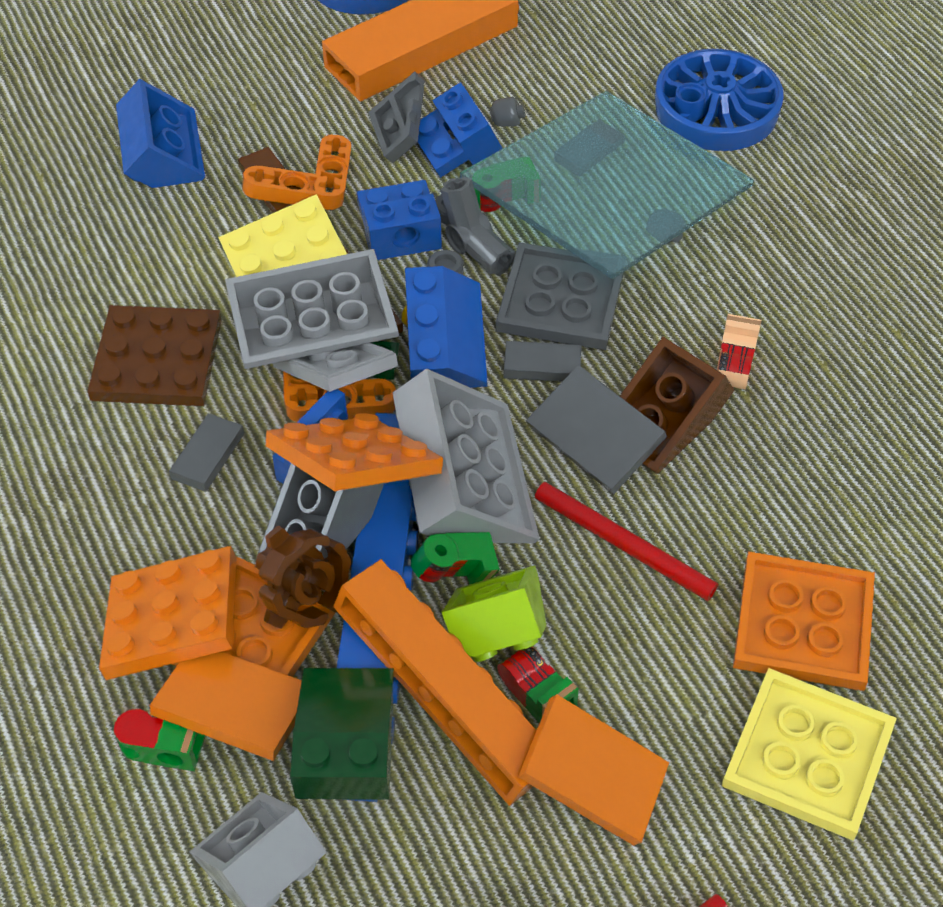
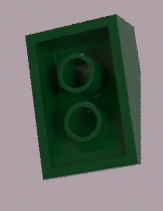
[290,668,394,800]

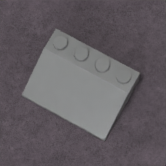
[225,249,399,369]
[392,369,540,543]

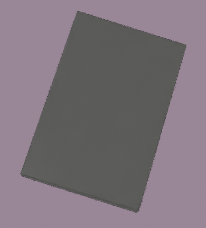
[526,365,667,495]

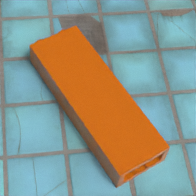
[322,0,519,102]

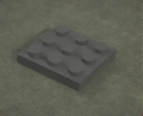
[496,242,626,350]

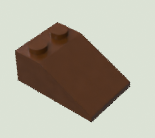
[620,337,735,474]

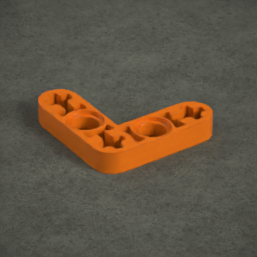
[242,134,351,210]
[283,371,396,422]

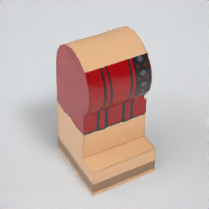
[717,314,762,390]

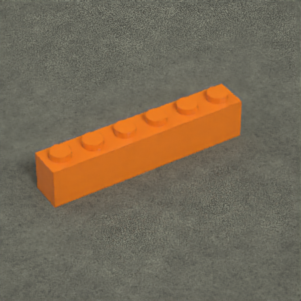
[333,559,537,806]

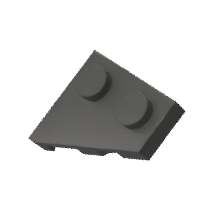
[368,71,425,163]

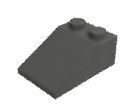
[256,463,384,559]

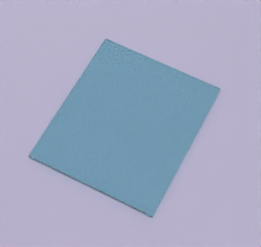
[460,91,754,279]

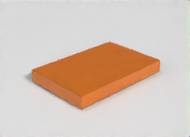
[150,652,302,761]
[518,694,670,846]

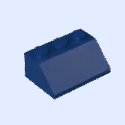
[116,79,205,188]
[405,266,488,388]

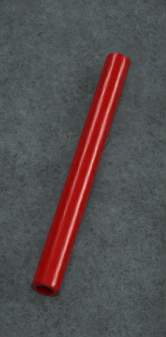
[535,482,719,601]

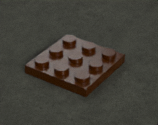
[87,305,222,406]

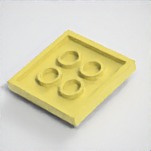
[218,194,347,277]
[722,668,897,841]

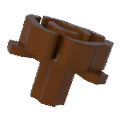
[255,526,351,629]

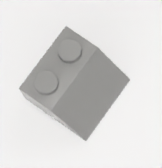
[190,792,327,907]

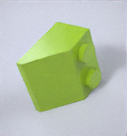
[442,565,547,662]

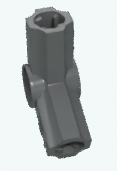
[441,176,515,276]

